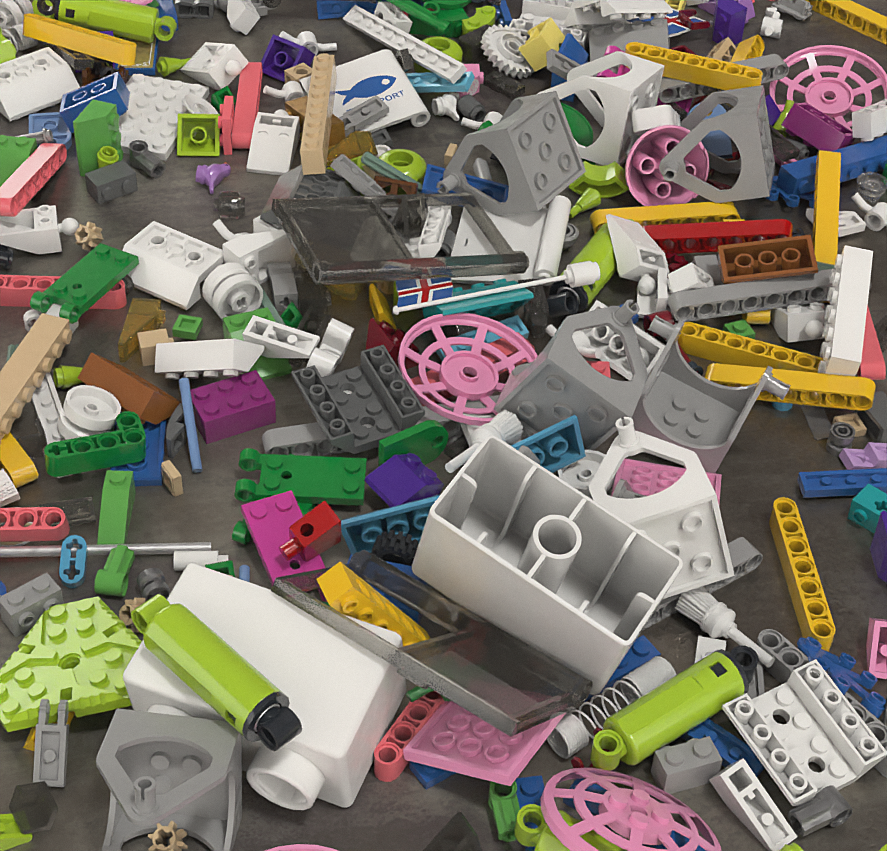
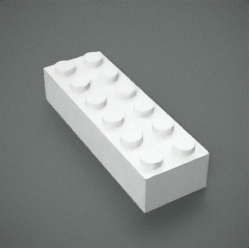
[818,245,873,376]

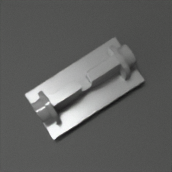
[771,0,813,20]

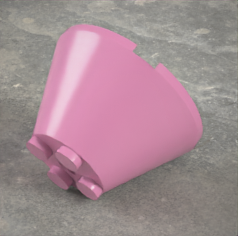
[625,125,709,206]

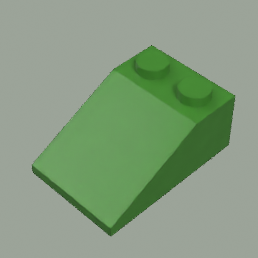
[0,135,37,187]
[222,307,292,380]

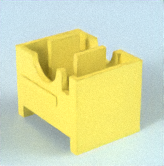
[518,17,565,72]

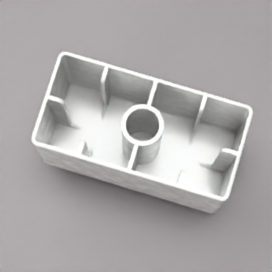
[412,435,683,695]
[123,563,406,810]

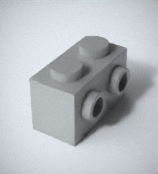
[0,573,64,637]
[651,736,722,794]

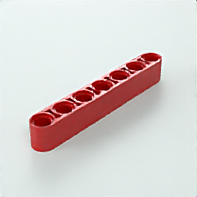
[643,219,793,254]

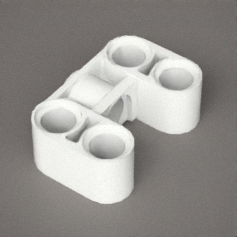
[631,105,681,135]
[306,318,355,377]

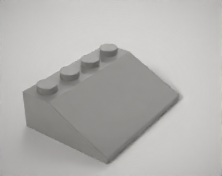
[589,18,670,69]

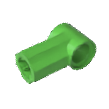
[94,545,135,597]
[488,781,520,842]

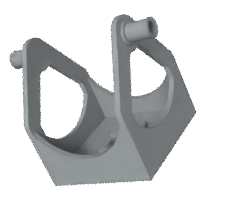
[659,85,775,203]
[436,91,586,215]
[494,299,648,451]
[624,315,791,473]
[96,708,242,851]

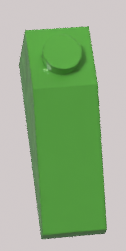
[97,470,136,545]

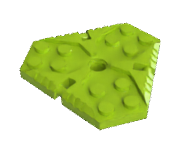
[0,597,142,732]

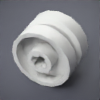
[0,0,34,37]
[202,263,263,320]
[57,385,121,440]
[557,450,615,499]

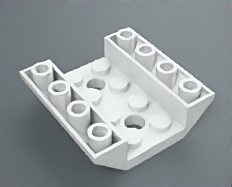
[509,0,590,51]
[563,0,673,31]
[0,47,80,121]
[350,208,451,279]
[122,221,224,310]
[722,659,887,806]

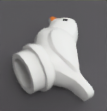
[432,92,460,121]

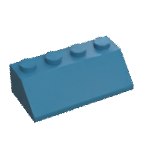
[511,415,586,473]
[341,494,441,557]

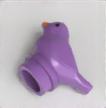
[196,162,231,194]

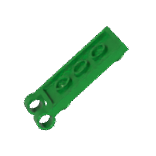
[30,243,139,324]
[234,448,367,506]

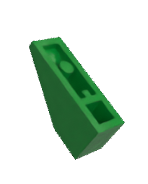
[408,7,469,38]

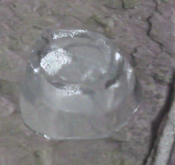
[857,172,887,203]

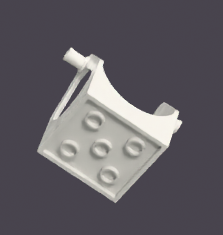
[537,51,665,166]
[589,417,735,599]

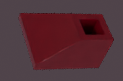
[366,318,420,370]

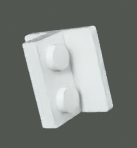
[637,268,676,321]

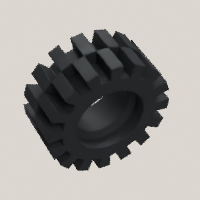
[370,530,418,566]

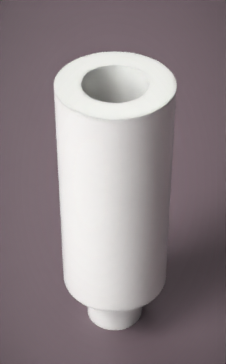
[174,551,229,571]

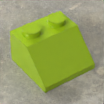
[177,113,221,157]

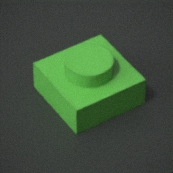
[172,314,203,340]
[723,319,756,339]

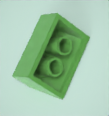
[73,99,124,177]

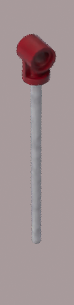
[0,542,211,557]

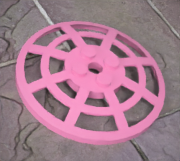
[769,45,887,132]
[398,313,538,426]
[541,768,722,851]

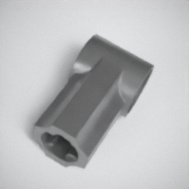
[129,140,166,179]
[787,785,853,837]

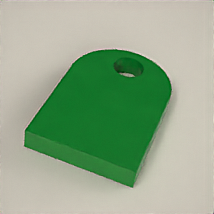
[378,420,448,467]

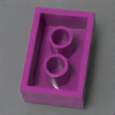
[781,103,855,151]
[190,370,276,444]

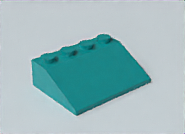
[422,279,534,327]

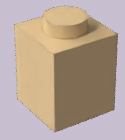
[137,328,174,366]

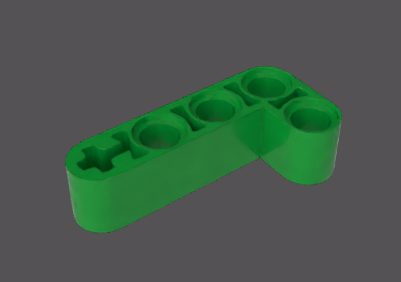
[44,411,146,477]

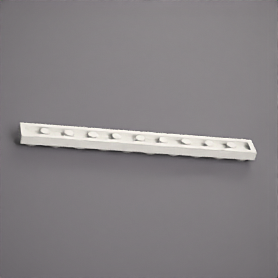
[342,5,467,84]

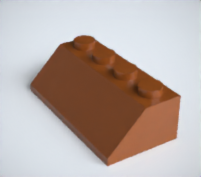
[718,235,818,284]
[78,352,182,425]

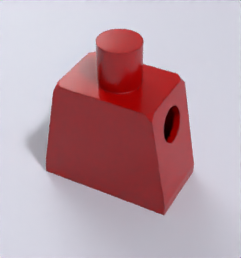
[279,501,341,562]

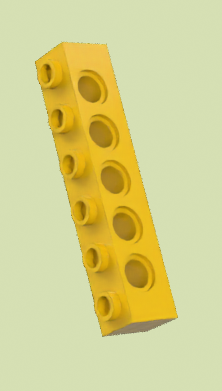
[317,562,440,672]

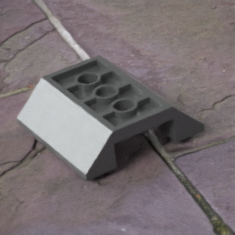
[260,165,364,243]
[291,345,425,454]

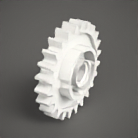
[480,24,534,79]

